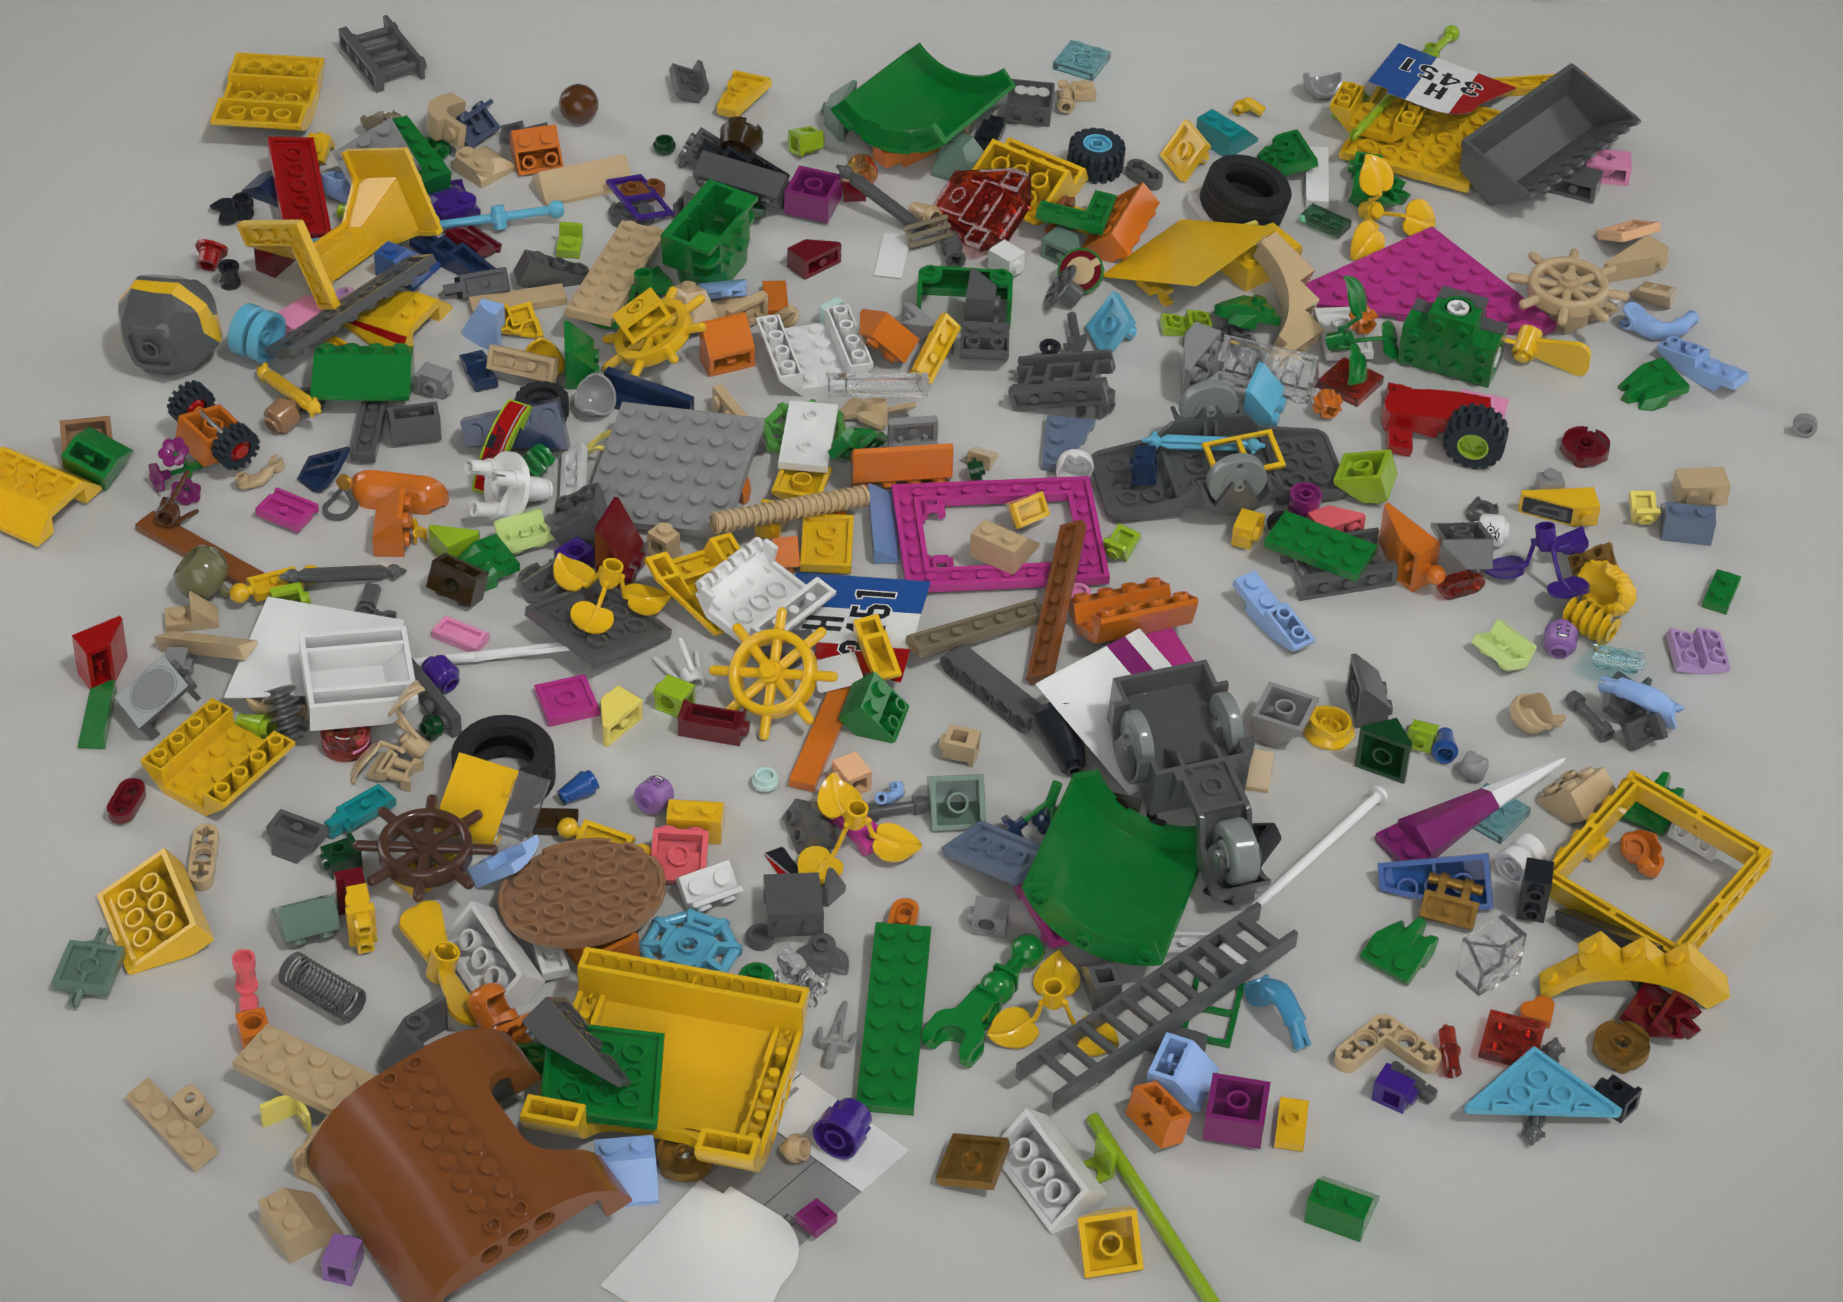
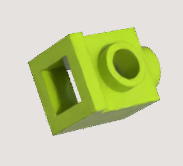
[788,126,825,157]

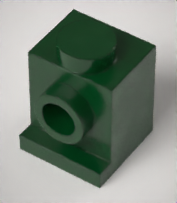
[318,832,363,880]

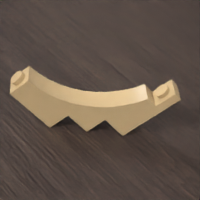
[1253,232,1325,373]

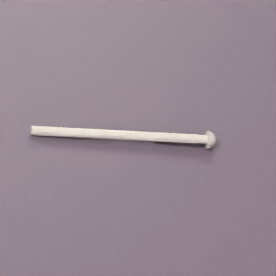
[413,642,571,668]
[1248,786,1388,908]

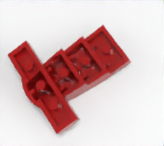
[1381,382,1491,457]

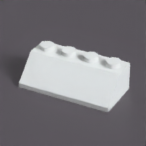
[446,901,545,1009]
[1001,1108,1109,1233]

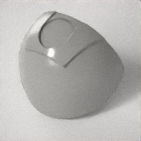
[1303,72,1342,100]
[574,373,616,416]

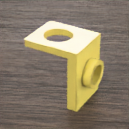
[259,1095,312,1134]

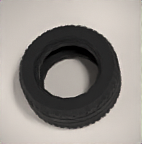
[1200,154,1292,226]
[451,715,556,815]

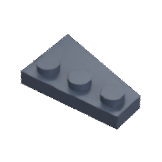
[1042,415,1096,472]

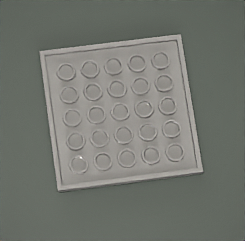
[591,402,765,538]

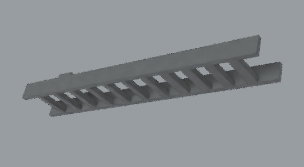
[1015,902,1298,1111]

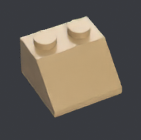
[970,519,1039,575]
[258,1187,343,1263]

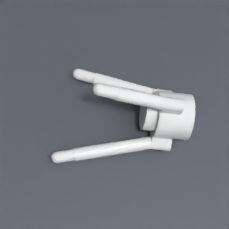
[653,637,706,692]

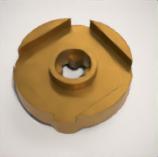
[1592,1020,1651,1074]
[656,1128,715,1182]

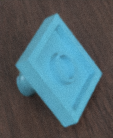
[1085,291,1137,353]

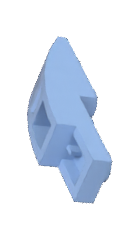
[1657,335,1748,391]
[1232,570,1315,652]

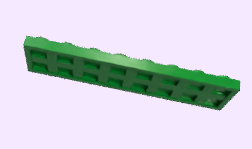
[856,922,932,1116]

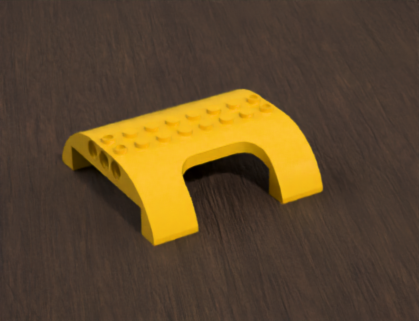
[520,947,810,1172]

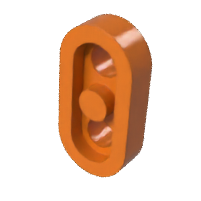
[887,898,919,925]

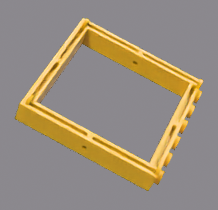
[1549,770,1773,954]

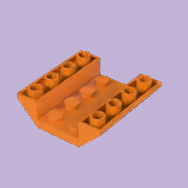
[1068,577,1198,644]

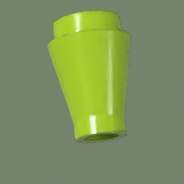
[235,713,277,739]

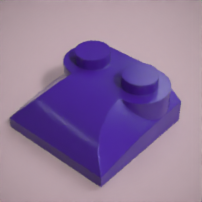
[428,185,481,221]

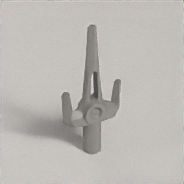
[815,1000,857,1068]

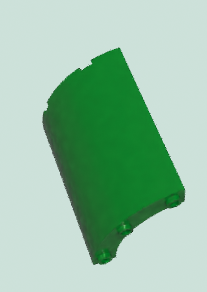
[830,43,1016,155]
[1021,769,1199,966]

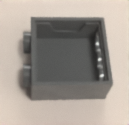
[1005,79,1055,127]

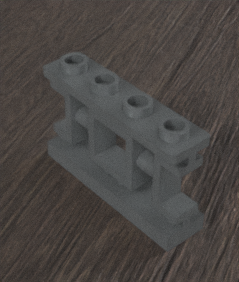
[1008,349,1116,411]

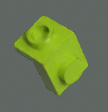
[1102,523,1142,562]
[269,582,311,604]

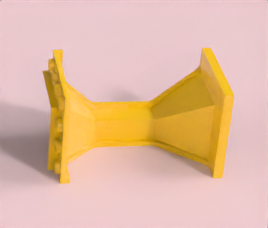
[236,147,443,310]

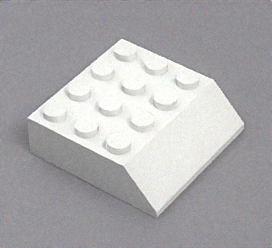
[299,625,418,731]

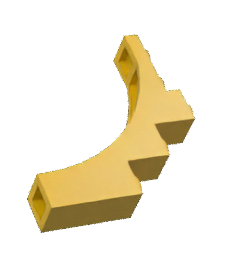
[1539,931,1730,1009]

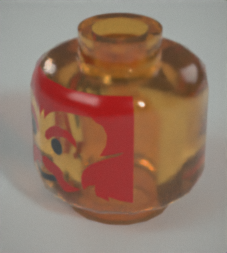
[847,154,878,184]

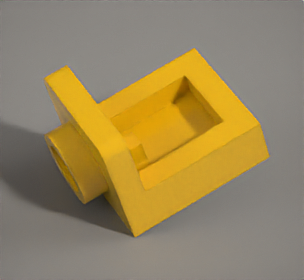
[308,132,336,165]

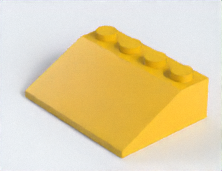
[97,847,215,975]

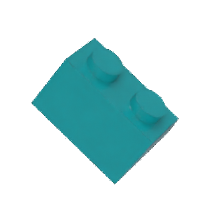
[1196,109,1258,156]

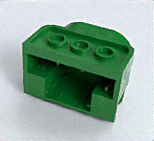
[660,179,758,285]

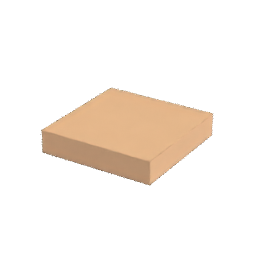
[1596,219,1661,242]

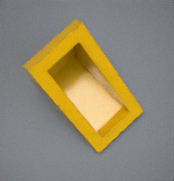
[1006,491,1050,529]

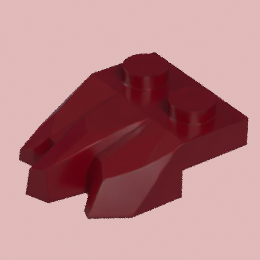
[1619,982,1702,1040]

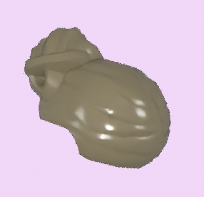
[360,109,401,131]

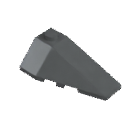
[522,997,632,1087]

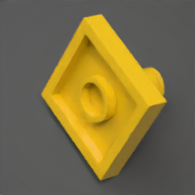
[1159,119,1212,182]

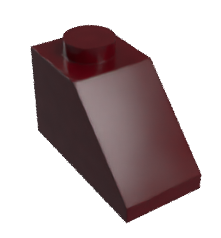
[787,239,842,280]

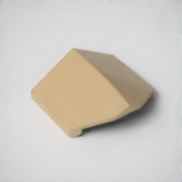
[1629,281,1677,308]

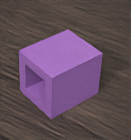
[321,1233,364,1286]

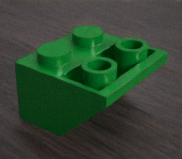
[61,427,134,491]
[838,672,910,743]

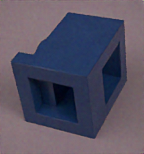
[1130,446,1159,485]

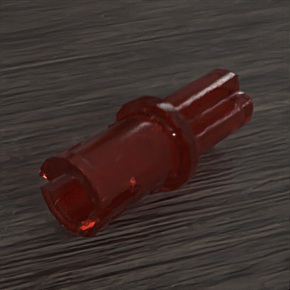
[1438,1024,1462,1079]

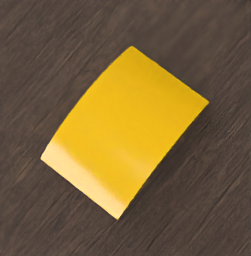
[210,52,325,131]

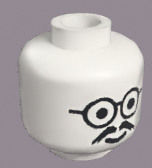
[1474,513,1510,547]

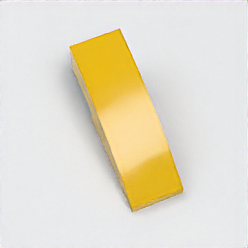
[853,614,902,681]

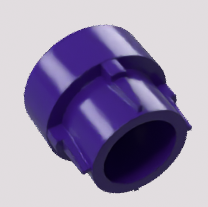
[813,1098,872,1160]

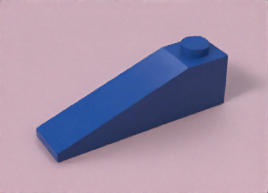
[1378,853,1494,910]

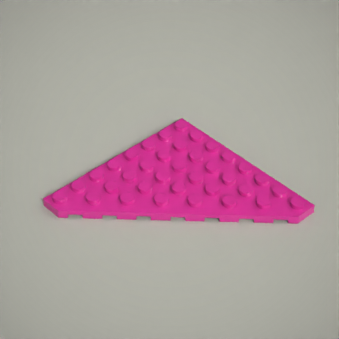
[1306,226,1557,337]

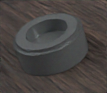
[746,924,774,951]

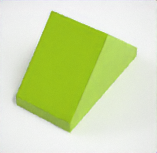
[428,524,480,558]

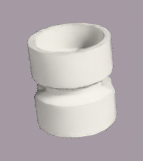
[1495,833,1547,883]

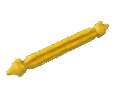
[256,362,322,417]

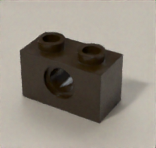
[426,553,489,608]

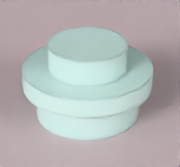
[752,767,779,792]

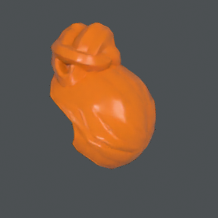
[1619,830,1665,878]

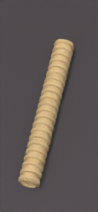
[709,485,870,534]

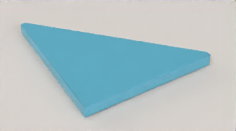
[1464,1046,1622,1118]

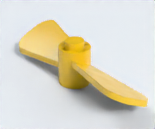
[1506,325,1591,376]
[399,900,478,1027]

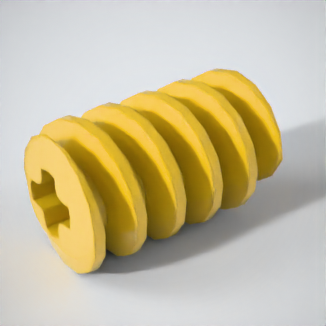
[1562,596,1621,646]

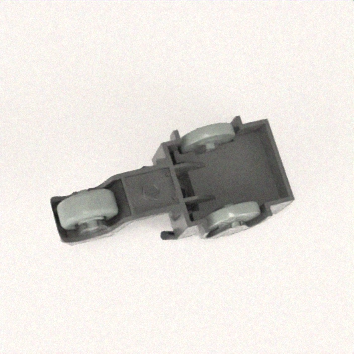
[1107,659,1272,903]

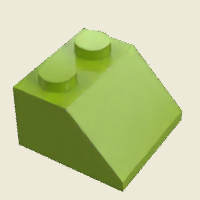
[1333,449,1398,504]

